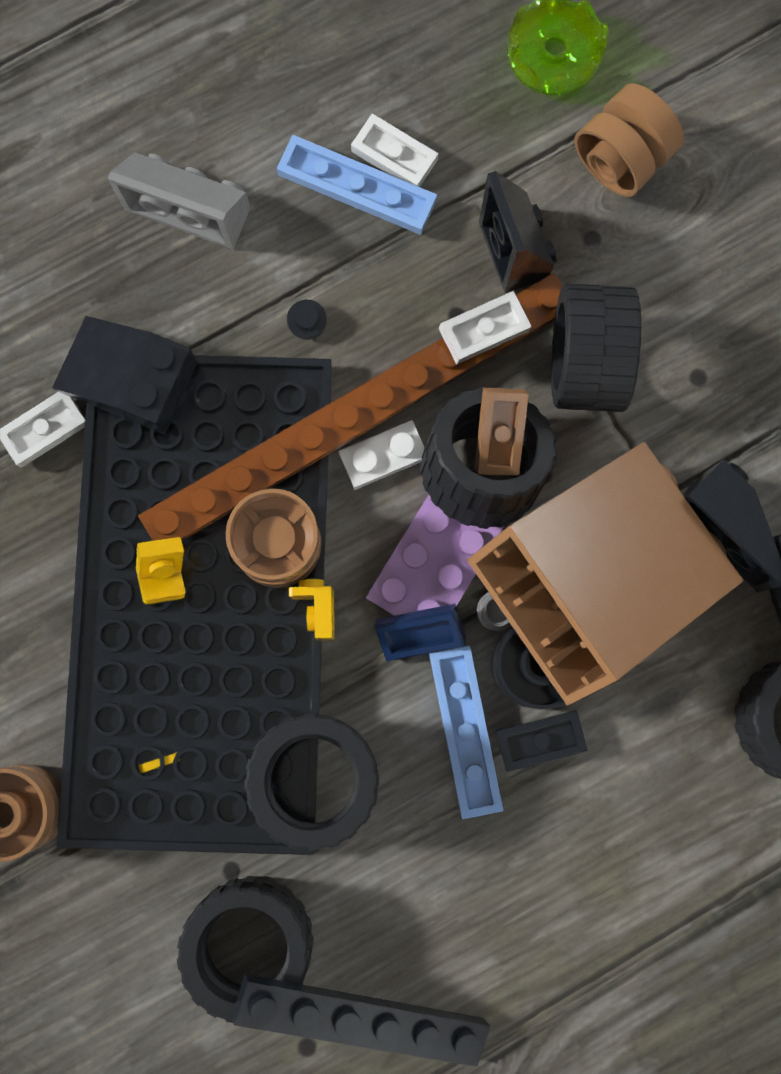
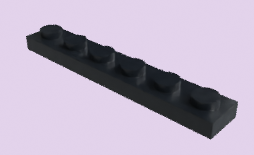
[231,974,490,1067]

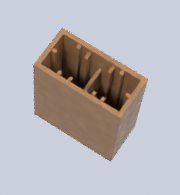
[467,442,744,706]

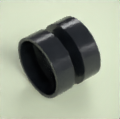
[491,628,565,709]

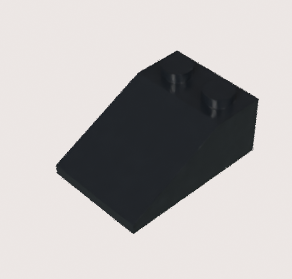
[479,171,557,293]
[52,316,198,435]
[682,459,781,592]

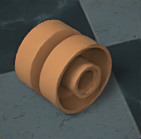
[574,83,684,197]
[226,489,322,588]
[0,764,61,862]

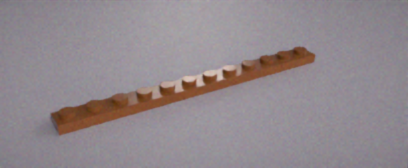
[138,273,563,541]

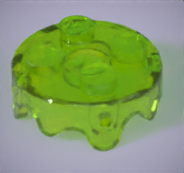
[507,0,608,96]

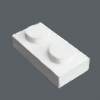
[351,114,438,187]
[438,291,532,365]
[0,392,86,468]
[338,420,425,490]

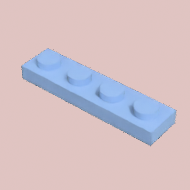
[277,135,437,235]
[429,645,503,819]

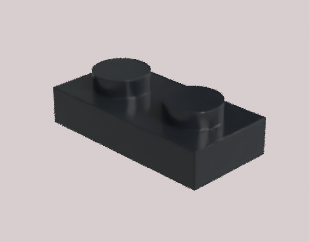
[495,710,588,772]

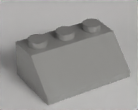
[107,152,251,250]

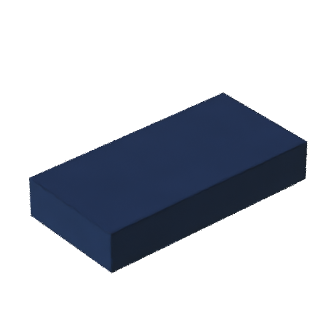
[374,603,467,661]

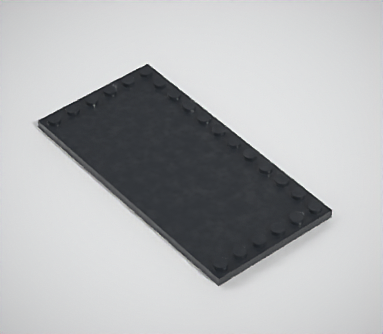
[57,355,332,855]

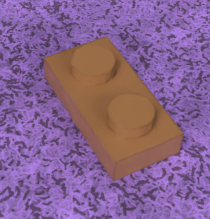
[474,388,529,475]

